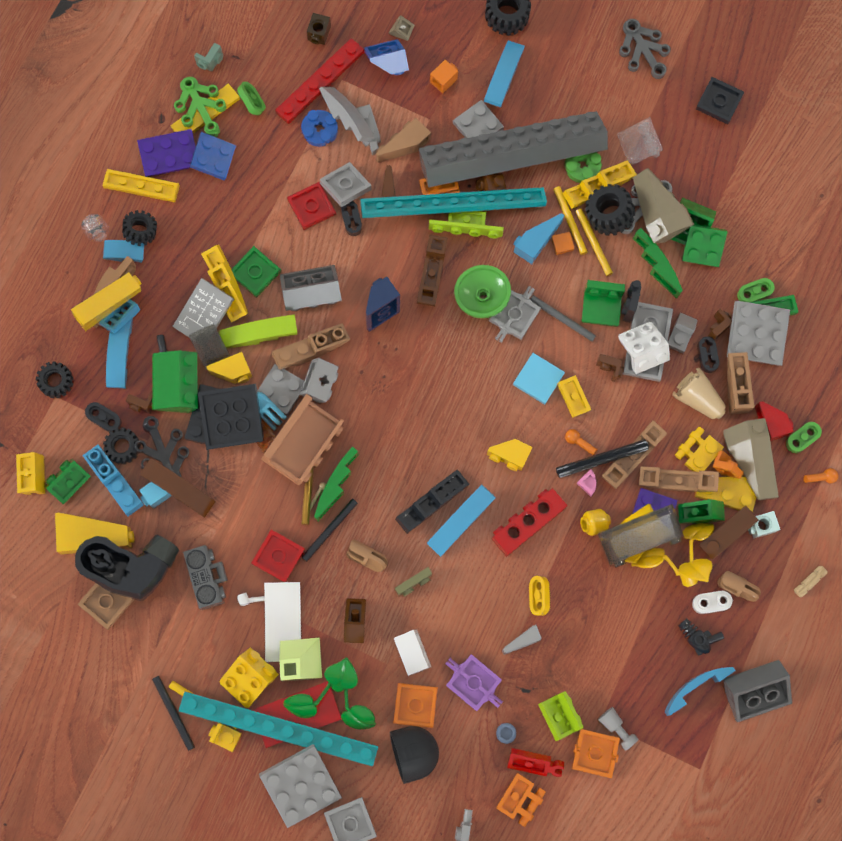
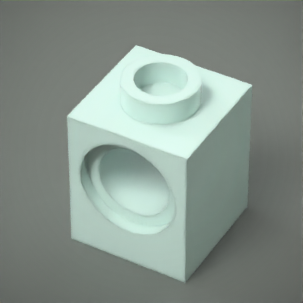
[748,511,781,539]

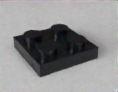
[696,77,744,124]

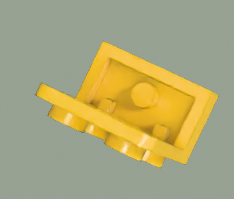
[220,647,279,708]

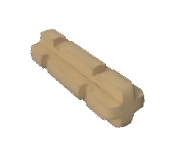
[794,566,827,597]

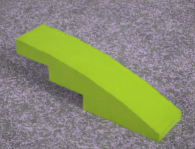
[220,314,297,349]

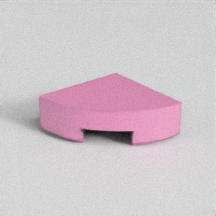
[577,469,596,497]

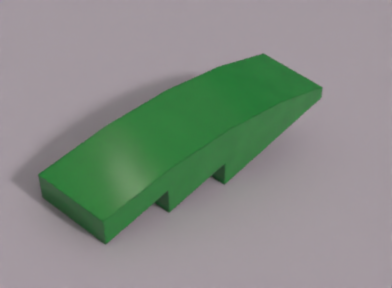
[633,228,683,299]
[314,446,359,522]

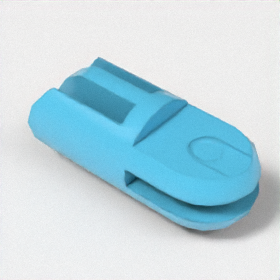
[257,392,287,431]

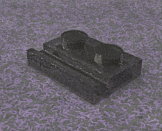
[189,323,230,370]

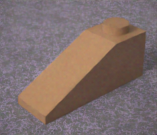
[727,352,755,414]

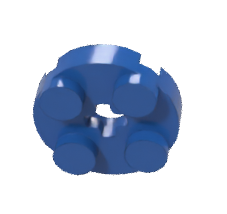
[301,110,338,147]

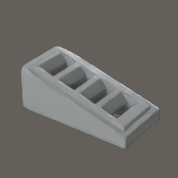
[502,625,542,655]

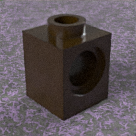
[307,13,331,45]

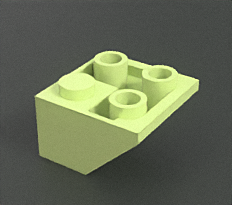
[279,638,322,681]

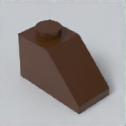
[344,598,366,643]

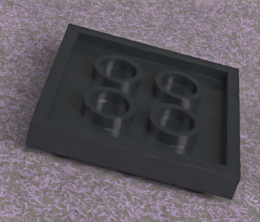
[198,384,265,450]

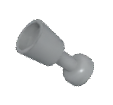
[598,707,639,751]

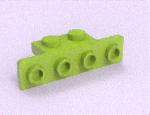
[429,211,504,239]

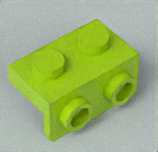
[538,691,583,741]

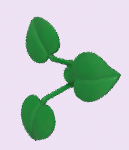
[283,657,376,730]

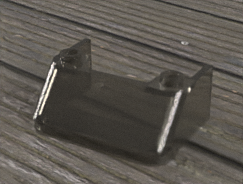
[598,504,684,568]

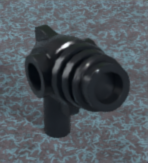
[678,618,724,656]

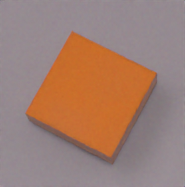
[551,232,575,255]

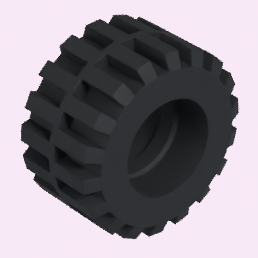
[485,0,531,36]
[585,184,636,236]

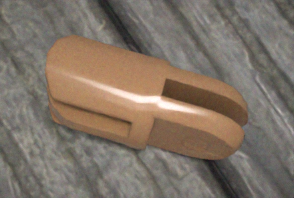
[346,540,388,572]
[717,571,761,602]

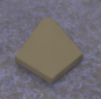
[389,15,415,41]

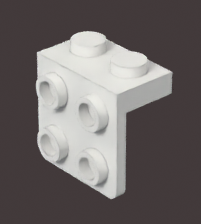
[618,322,670,374]

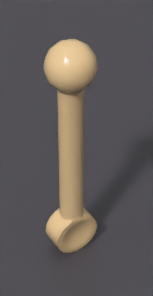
[310,482,326,510]

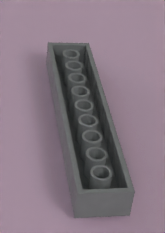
[419,111,608,187]

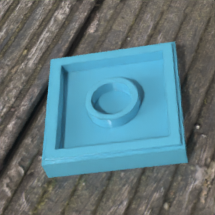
[513,353,565,405]

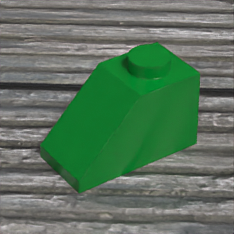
[678,499,725,524]

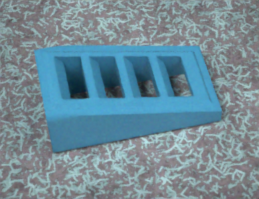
[99,300,140,334]

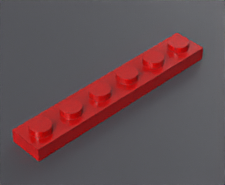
[275,38,364,124]

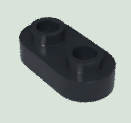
[85,402,122,432]

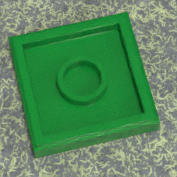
[231,246,282,298]

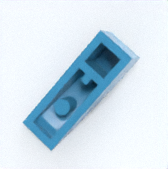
[513,213,565,264]

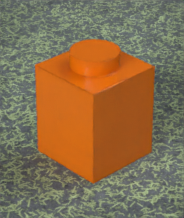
[430,60,458,93]

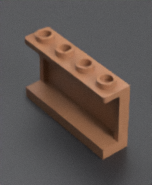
[261,394,344,486]

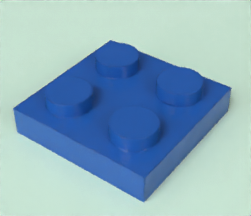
[190,132,236,180]

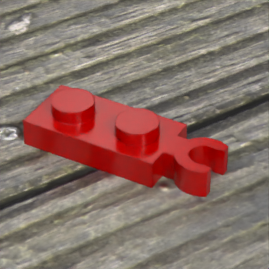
[507,748,564,777]

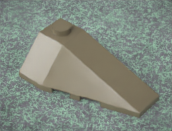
[633,168,694,243]
[723,418,779,500]

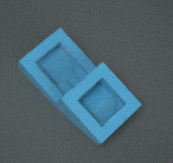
[103,240,144,262]

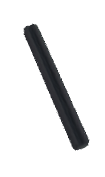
[556,439,649,478]

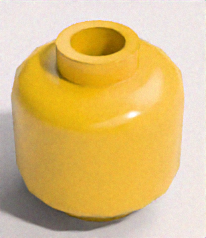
[580,509,611,536]

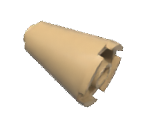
[672,368,726,419]

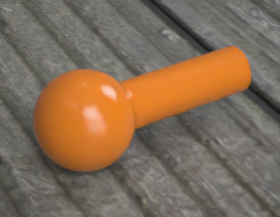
[565,429,598,456]
[803,468,839,484]

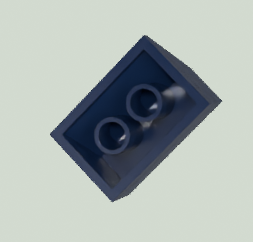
[366,277,400,332]

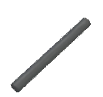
[530,295,596,342]

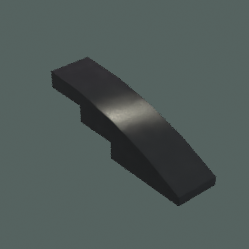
[395,469,469,534]

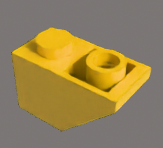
[487,439,533,471]

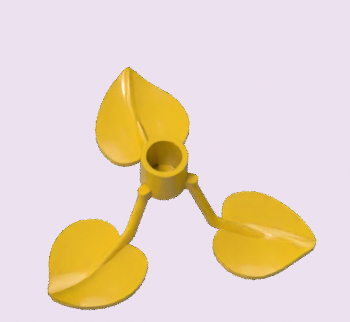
[631,523,714,587]

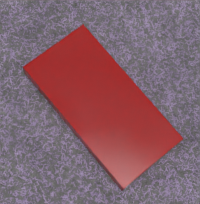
[253,681,342,748]

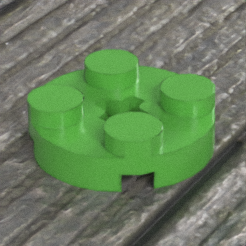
[564,152,602,183]

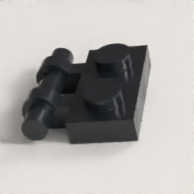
[621,280,641,323]

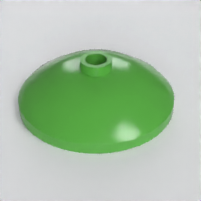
[454,265,511,318]

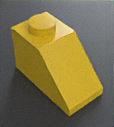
[206,352,252,384]

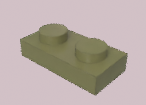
[395,567,432,597]

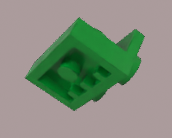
[44,459,91,505]

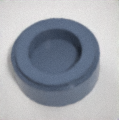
[496,723,516,744]

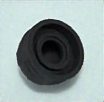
[390,726,439,784]

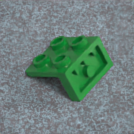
[581,280,625,327]

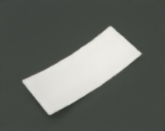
[264,582,301,662]

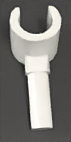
[237,593,265,606]

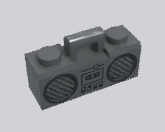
[183,545,228,610]

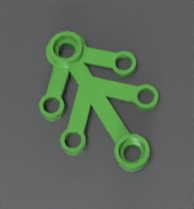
[174,77,226,137]

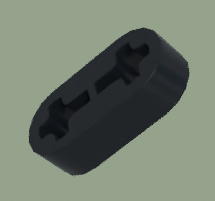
[341,201,362,236]
[697,337,719,373]

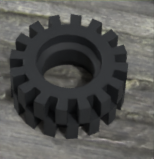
[122,210,157,246]
[36,361,74,398]
[103,427,141,464]

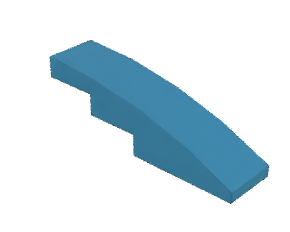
[484,40,525,107]
[427,485,496,557]

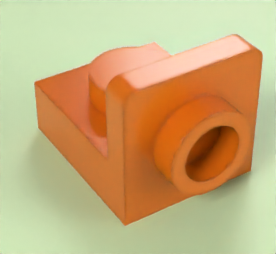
[712,450,743,479]

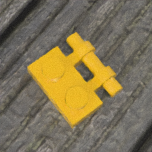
[675,427,724,472]

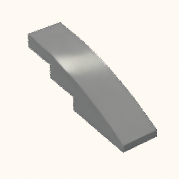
[319,87,375,142]

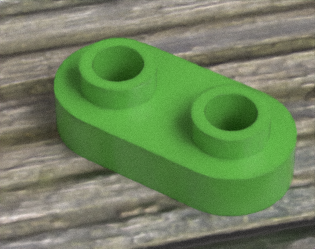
[237,82,266,115]
[737,278,775,302]
[786,422,822,453]

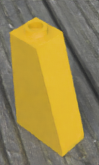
[71,272,142,331]
[55,513,135,555]

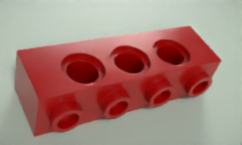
[492,488,568,557]

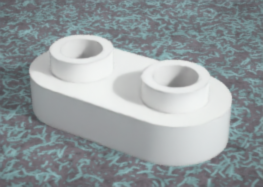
[692,591,733,614]

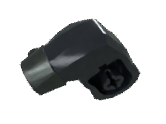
[75,535,179,601]

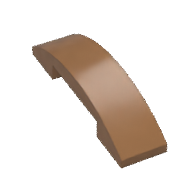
[602,421,667,489]
[639,466,719,492]

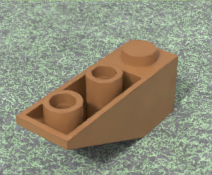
[376,118,431,163]

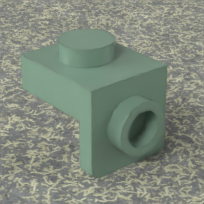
[194,43,223,72]

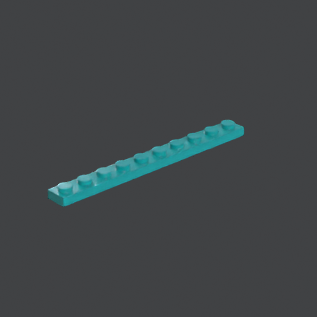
[360,187,547,218]
[179,691,379,767]

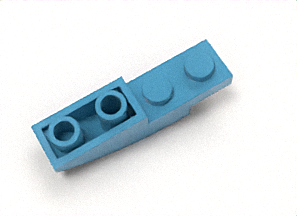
[82,444,144,517]

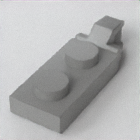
[356,104,381,155]

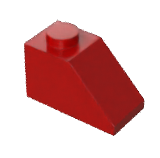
[754,401,794,441]

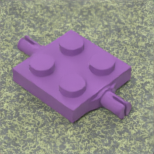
[445,654,503,711]

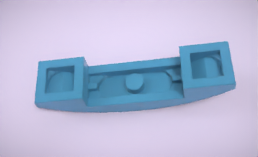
[106,314,133,389]
[665,667,736,716]

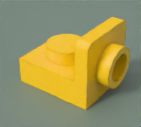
[208,723,242,752]

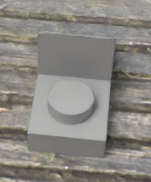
[668,312,698,353]

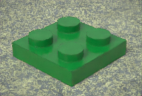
[682,224,728,267]

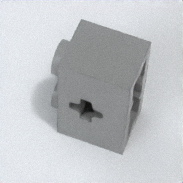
[300,358,338,404]

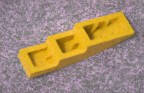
[563,160,637,209]
[201,245,248,323]

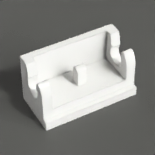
[394,630,431,676]

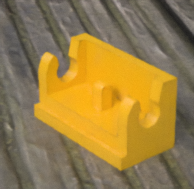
[16,452,45,495]

